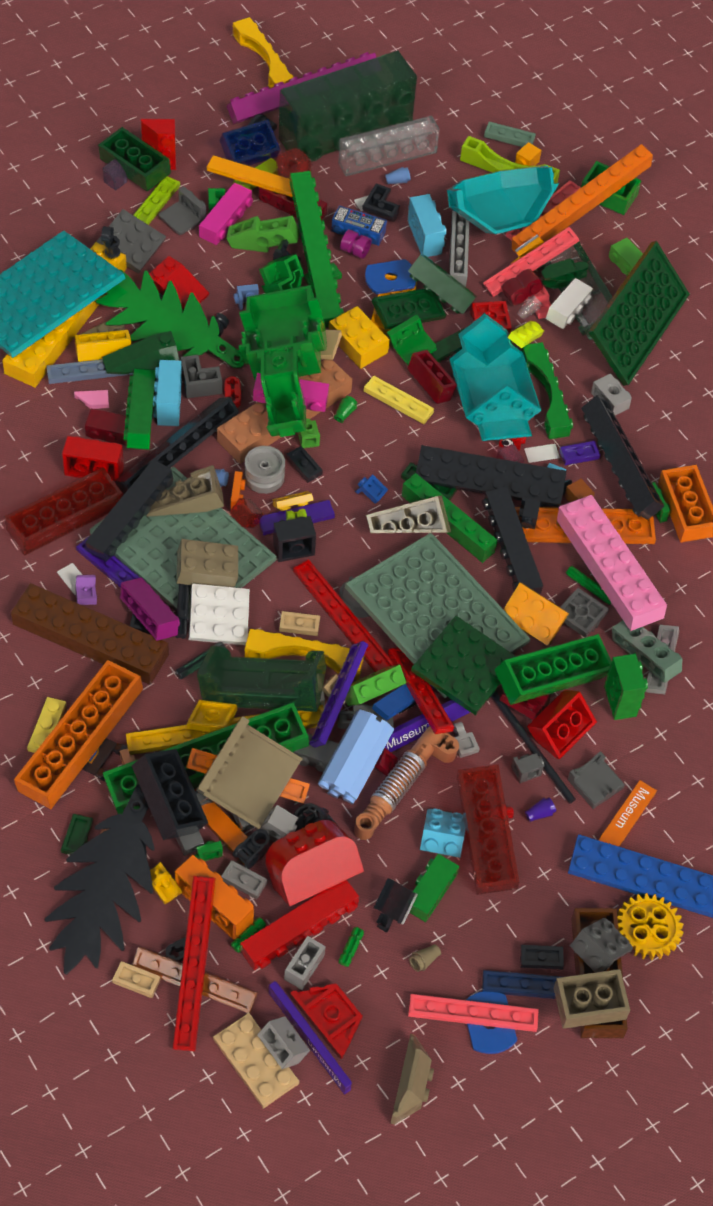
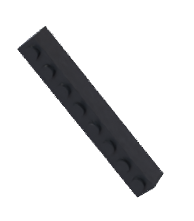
[581,395,665,520]
[115,397,239,495]

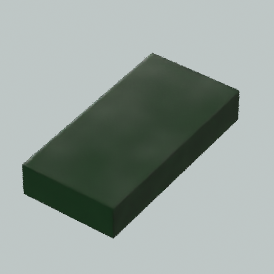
[61,814,93,855]

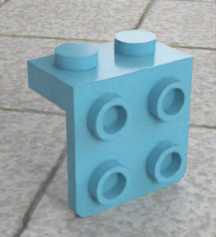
[420,809,467,858]

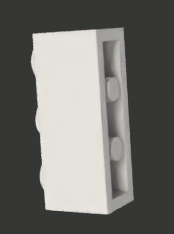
[545,278,593,329]

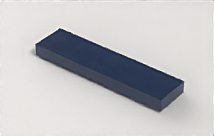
[482,970,562,999]

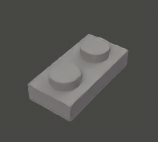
[221,860,268,899]

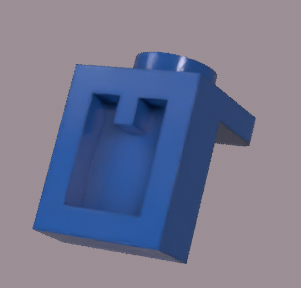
[355,474,388,504]

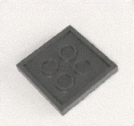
[97,209,166,274]

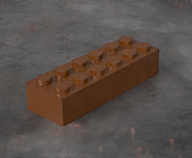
[571,908,628,1038]

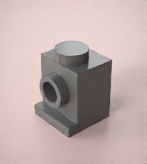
[511,753,544,783]

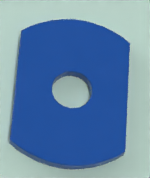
[365,259,416,294]
[466,991,517,1054]

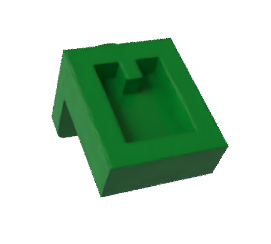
[208,188,225,213]

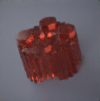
[276,148,313,179]

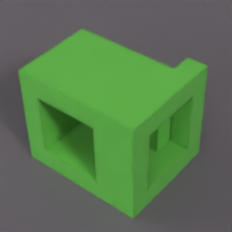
[298,418,320,448]

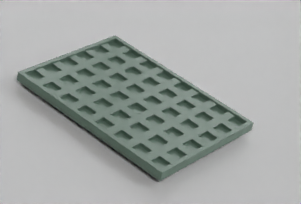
[90,466,277,619]

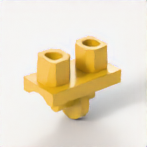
[150,862,182,904]

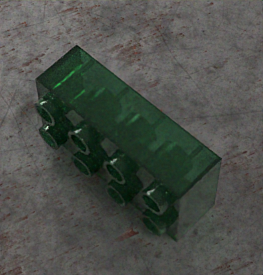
[278,51,417,165]

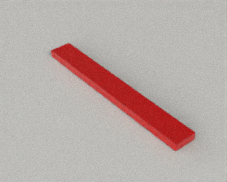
[293,559,394,672]
[173,876,216,1052]

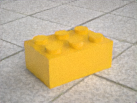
[329,306,389,369]

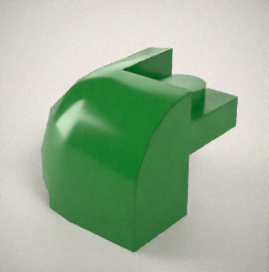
[259,254,304,293]

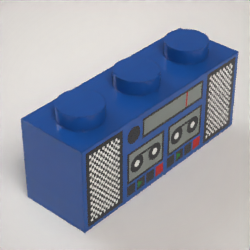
[331,206,387,246]

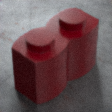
[501,269,543,305]

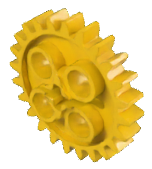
[617,893,684,960]

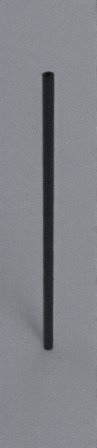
[491,691,576,804]

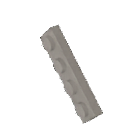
[646,625,679,695]

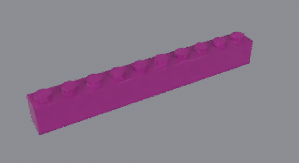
[227,52,382,125]

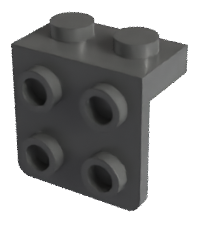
[159,186,206,235]
[570,918,633,973]

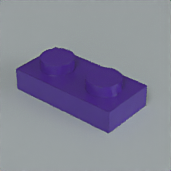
[559,441,600,465]

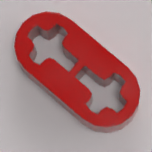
[224,376,241,408]

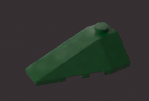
[102,331,179,375]

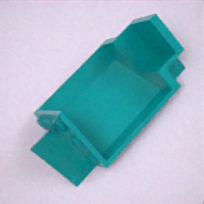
[449,313,541,441]

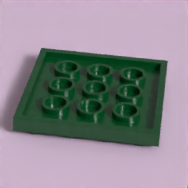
[411,616,517,716]

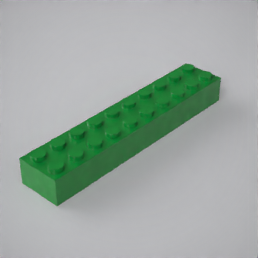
[103,702,309,814]

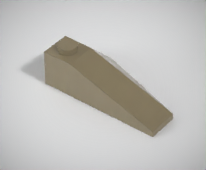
[146,465,224,517]

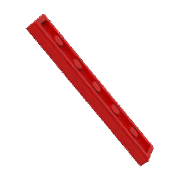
[388,647,454,734]

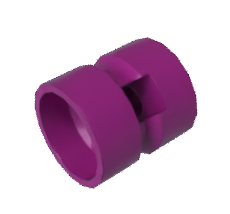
[340,229,372,259]

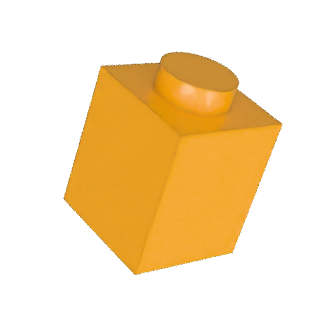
[515,142,542,166]

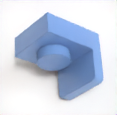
[234,284,259,310]

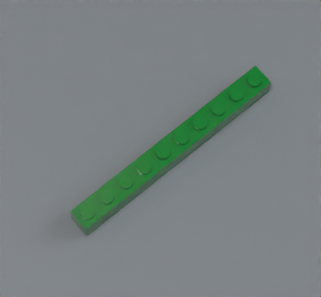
[290,171,344,328]

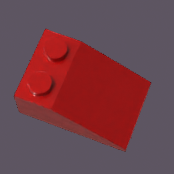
[149,256,209,312]

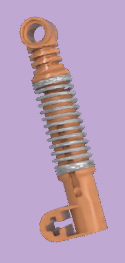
[354,725,459,840]

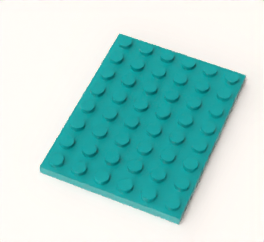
[0,231,126,358]

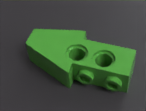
[227,216,300,252]

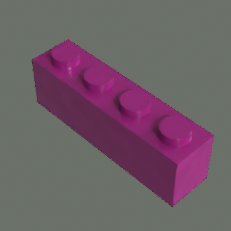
[120,577,180,641]

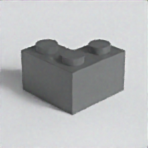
[181,355,222,398]

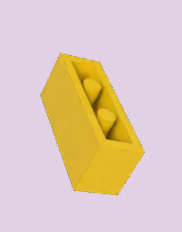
[75,330,131,362]

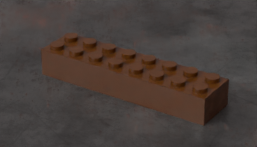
[11,583,169,685]

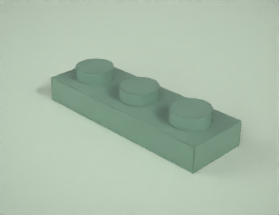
[484,121,536,147]

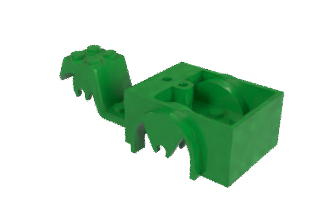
[239,285,327,437]

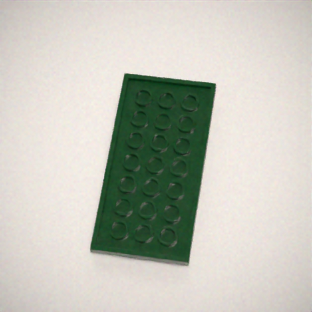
[588,241,690,386]

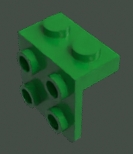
[387,315,437,365]

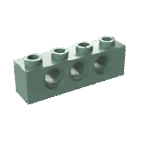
[612,620,682,683]

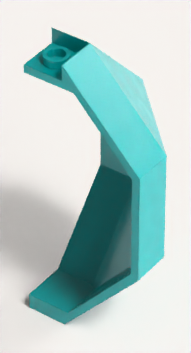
[447,165,559,234]

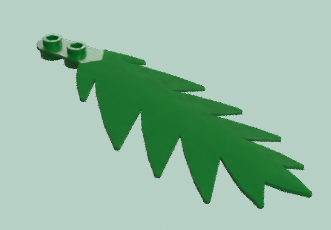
[96,270,245,368]

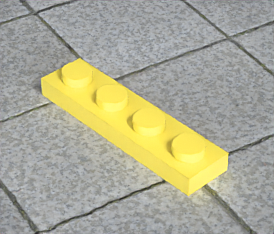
[364,376,434,424]

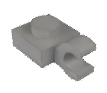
[453,722,480,758]

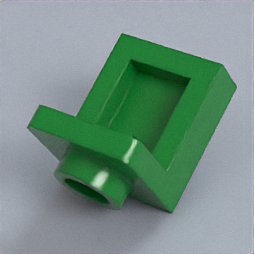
[194,841,223,861]

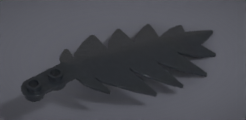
[45,784,155,975]

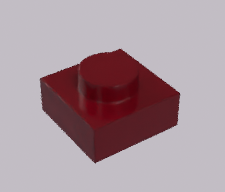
[374,748,398,776]

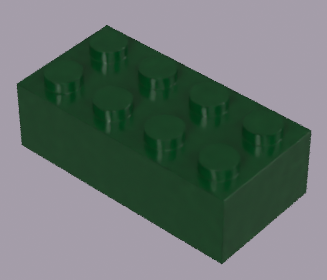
[98,127,171,191]

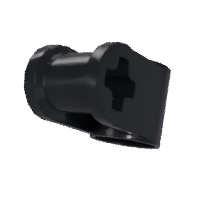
[232,829,271,869]

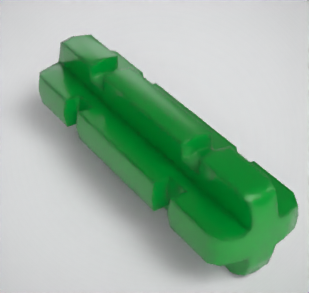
[231,917,266,953]
[339,927,364,967]

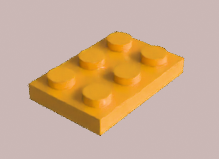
[503,583,569,646]

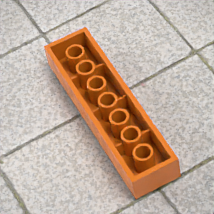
[14,660,143,809]

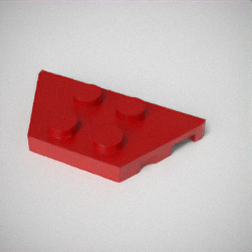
[290,983,363,1059]

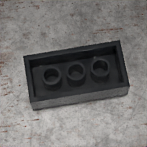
[132,749,208,840]

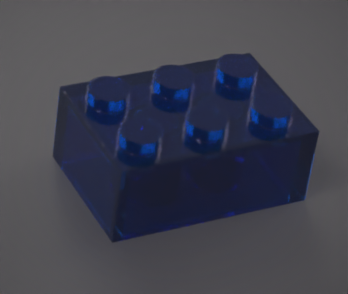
[219,120,281,166]

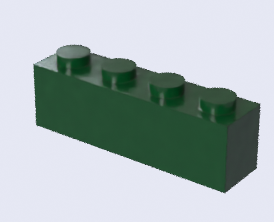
[408,253,477,314]

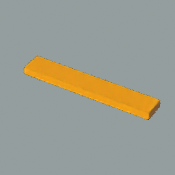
[207,155,292,197]

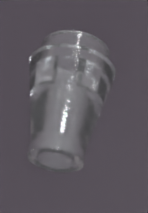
[517,295,542,320]

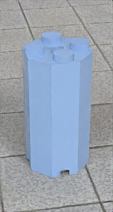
[318,709,394,804]

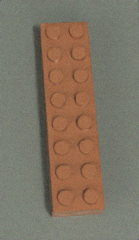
[217,359,352,464]

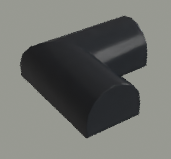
[362,183,400,222]

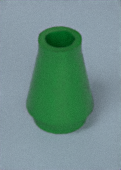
[334,396,358,423]

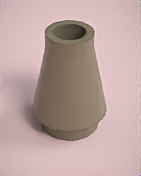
[409,944,441,972]

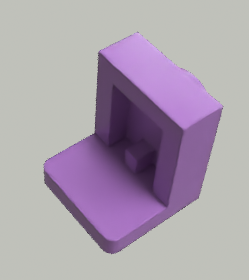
[75,575,97,605]

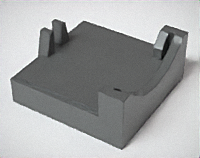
[560,588,609,638]
[568,751,625,809]

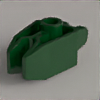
[540,258,589,289]

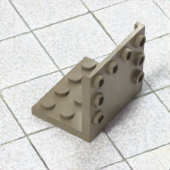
[196,716,303,829]

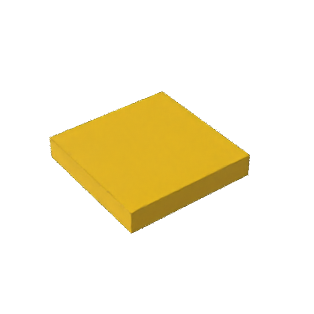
[187,700,237,732]

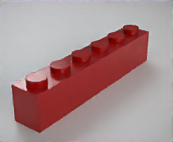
[240,880,359,971]

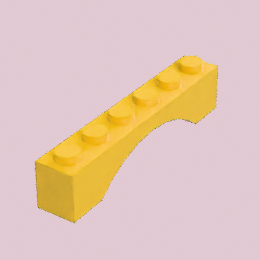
[233,17,293,88]
[245,629,364,680]

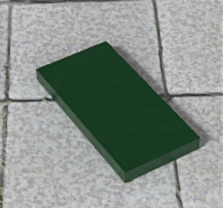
[372,289,447,330]

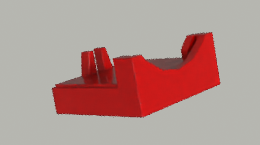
[470,301,512,333]

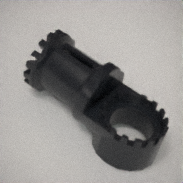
[101,226,120,259]

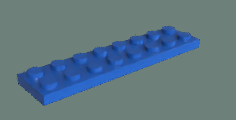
[568,834,713,918]

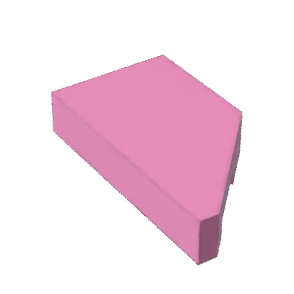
[74,390,109,409]

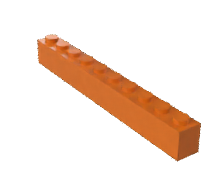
[512,144,653,254]

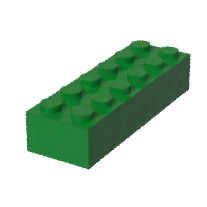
[495,634,612,705]

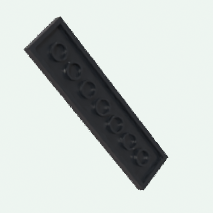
[416,445,567,507]

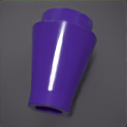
[525,797,556,822]

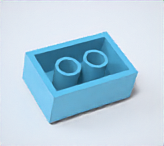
[407,194,446,257]
[153,360,182,426]

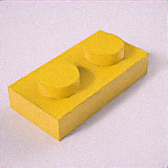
[272,491,313,511]

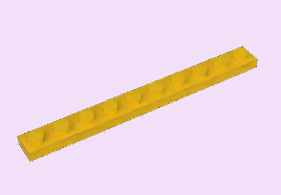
[126,705,324,755]

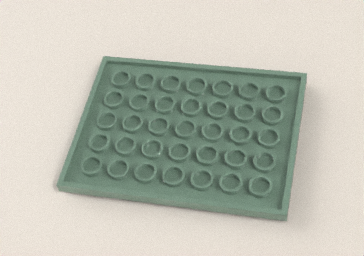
[345,533,531,698]

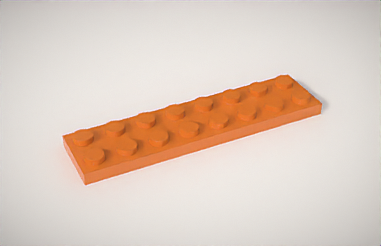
[515,507,656,544]

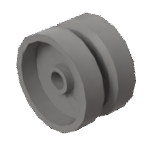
[244,446,285,494]

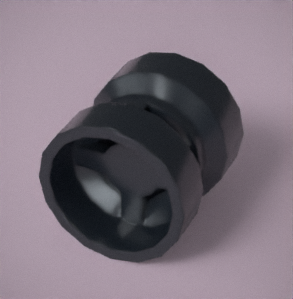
[208,313,229,337]

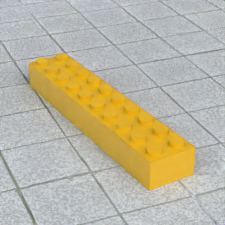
[2,242,127,388]

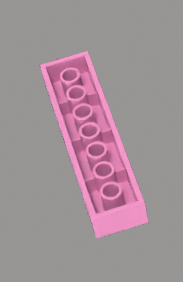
[557,495,667,631]

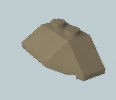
[391,1034,434,1125]

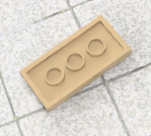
[213,1013,299,1109]

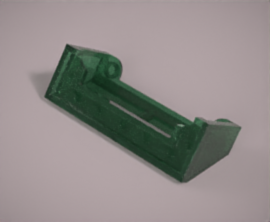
[197,646,326,712]

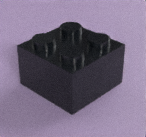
[273,516,316,562]

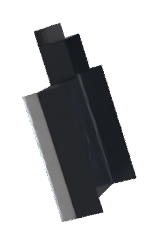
[374,878,418,932]

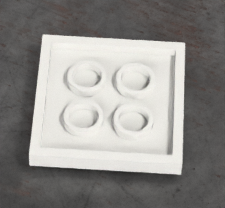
[189,584,250,645]

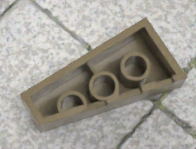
[366,495,451,533]

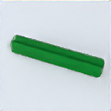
[566,566,612,605]

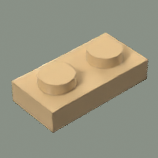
[279,611,320,636]
[112,961,161,998]

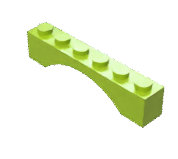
[460,136,560,183]

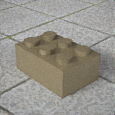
[177,539,238,588]
[554,969,630,1029]

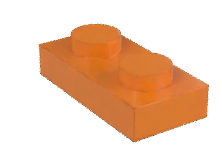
[231,471,246,513]

